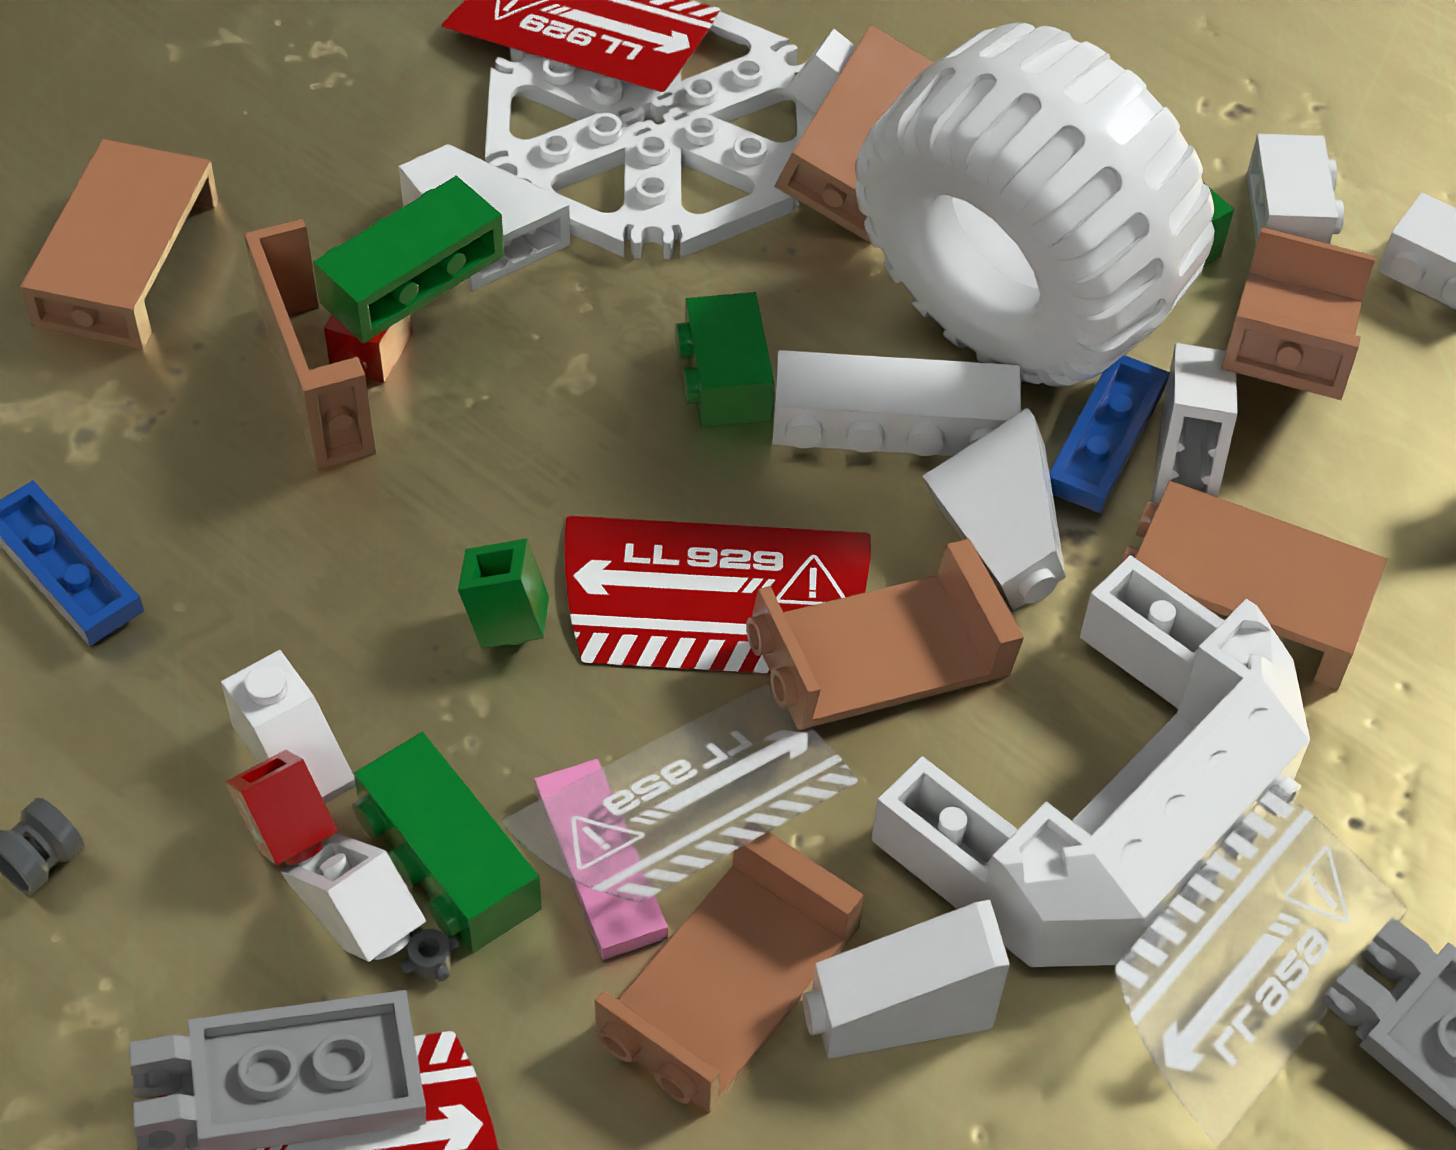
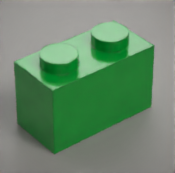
[675,292,774,428]

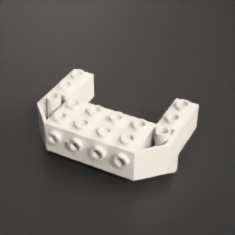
[871,555,1310,967]

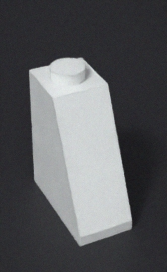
[399,144,571,291]
[1151,343,1237,503]
[923,408,1066,611]
[803,900,1010,1059]

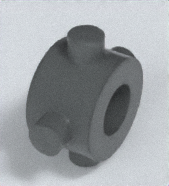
[400,927,459,982]

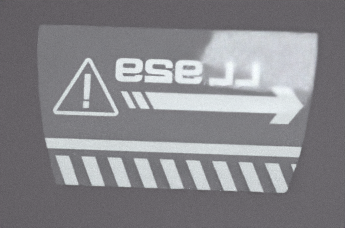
[501,685,858,902]
[1115,784,1407,1145]

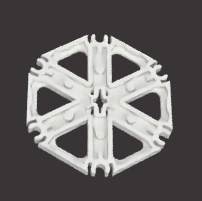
[485,0,815,259]

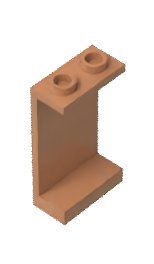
[774,24,934,243]
[20,139,218,349]
[244,219,376,470]
[1221,227,1376,401]
[1120,480,1388,690]
[746,539,1024,730]
[595,822,864,1113]

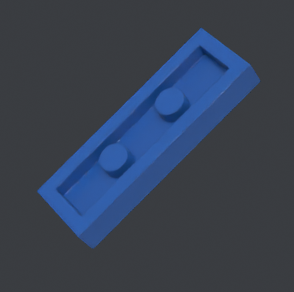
[1049,355,1170,513]
[0,480,144,646]

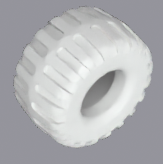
[855,22,1214,387]

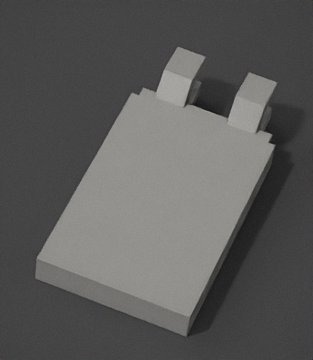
[1321,917,1456,1127]
[129,990,426,1150]

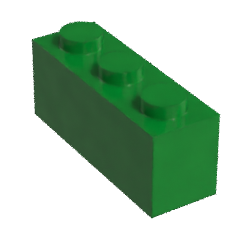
[313,175,504,344]
[352,731,542,953]

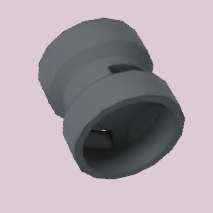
[0,798,85,896]

